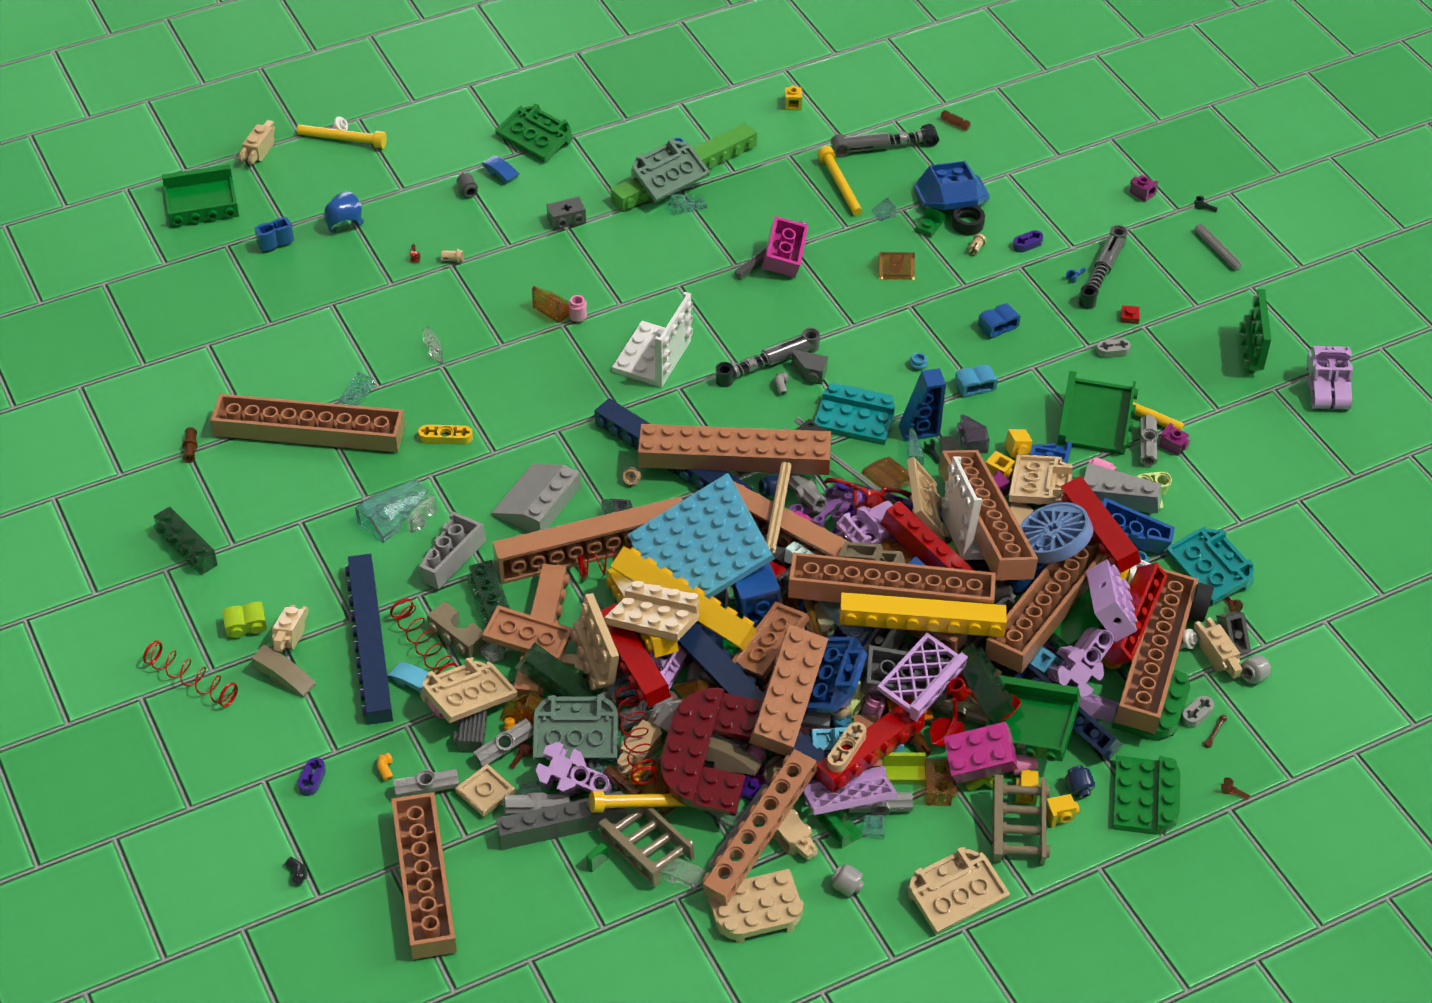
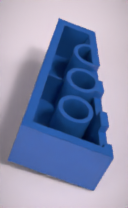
[1101,497,1175,554]

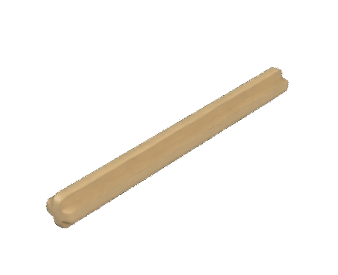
[766,462,791,554]

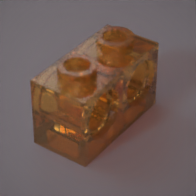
[925,758,956,806]

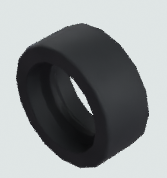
[952,206,985,235]
[1188,582,1214,622]

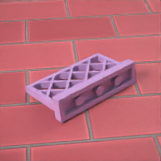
[877,633,968,722]
[803,766,898,815]

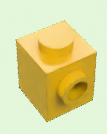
[1004,429,1033,458]

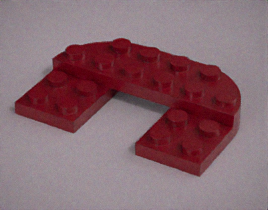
[661,688,762,817]

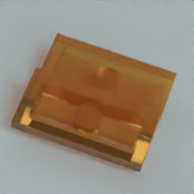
[861,457,910,494]

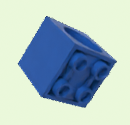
[732,563,782,626]

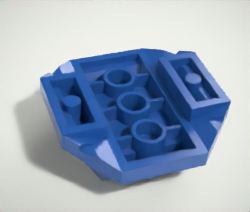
[914,161,989,210]
[805,637,867,712]

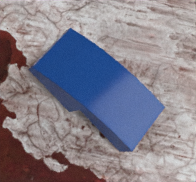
[482,155,519,184]

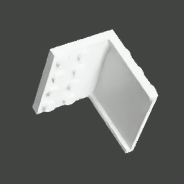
[612,292,693,388]
[941,456,984,560]

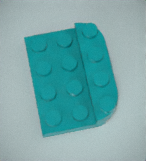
[814,383,895,445]
[1166,527,1254,605]

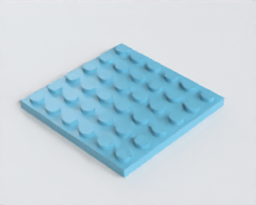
[628,473,775,599]

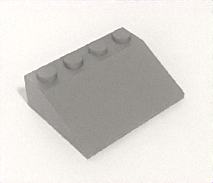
[491,464,581,533]

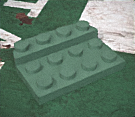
[631,139,710,203]
[533,695,619,759]

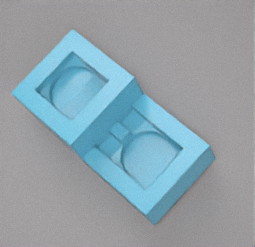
[1030,646,1063,674]
[388,662,429,693]
[810,727,855,751]

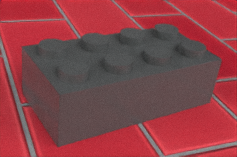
[860,645,949,706]

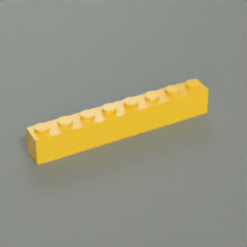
[611,546,757,651]
[605,568,679,658]
[839,592,1007,637]

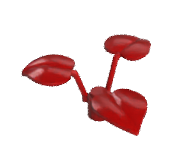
[823,478,912,516]
[930,671,1021,747]

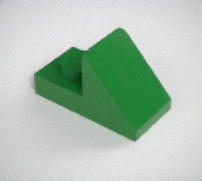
[916,207,947,238]

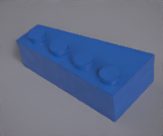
[898,368,946,442]

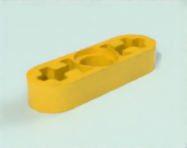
[418,425,473,444]

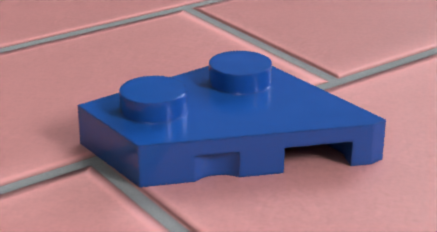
[1030,442,1072,463]

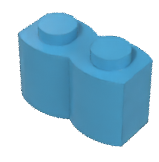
[954,365,998,397]

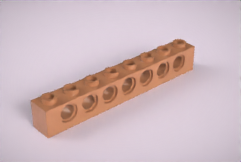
[702,749,817,906]

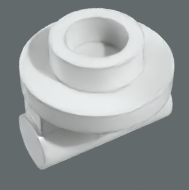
[332,116,348,131]
[1179,629,1198,650]

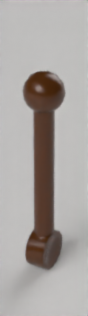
[1204,715,1227,748]

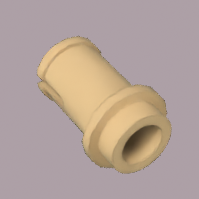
[967,233,986,255]
[441,249,464,263]

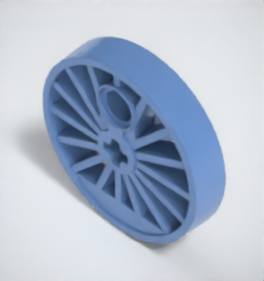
[1020,502,1093,564]

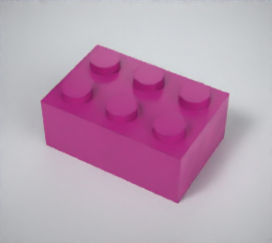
[762,216,808,278]
[944,722,1018,784]

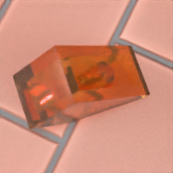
[500,690,544,726]

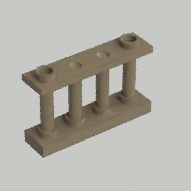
[992,774,1050,866]
[598,807,694,887]

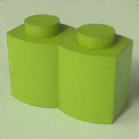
[222,602,267,638]

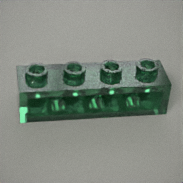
[154,506,218,575]
[467,560,510,629]
[515,642,600,697]
[957,643,1015,723]

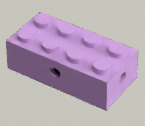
[1086,560,1137,642]

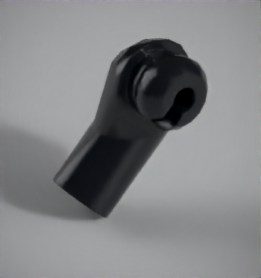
[285,857,307,885]

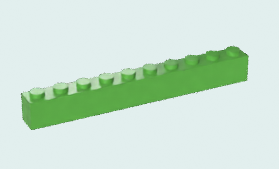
[611,123,757,212]

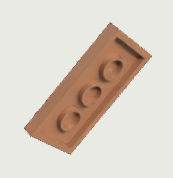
[732,602,810,680]
[482,605,573,663]

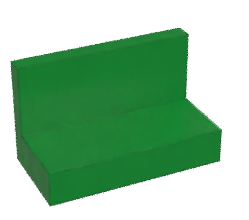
[818,805,863,848]

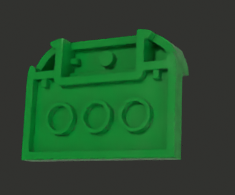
[495,104,573,162]
[1239,289,1271,371]
[1111,669,1190,741]
[1112,755,1180,835]

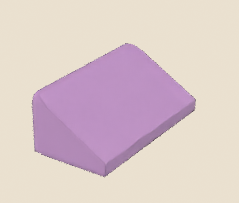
[1079,694,1119,723]

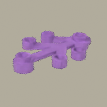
[788,487,862,527]

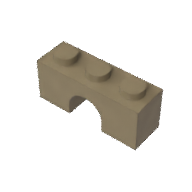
[427,601,488,658]

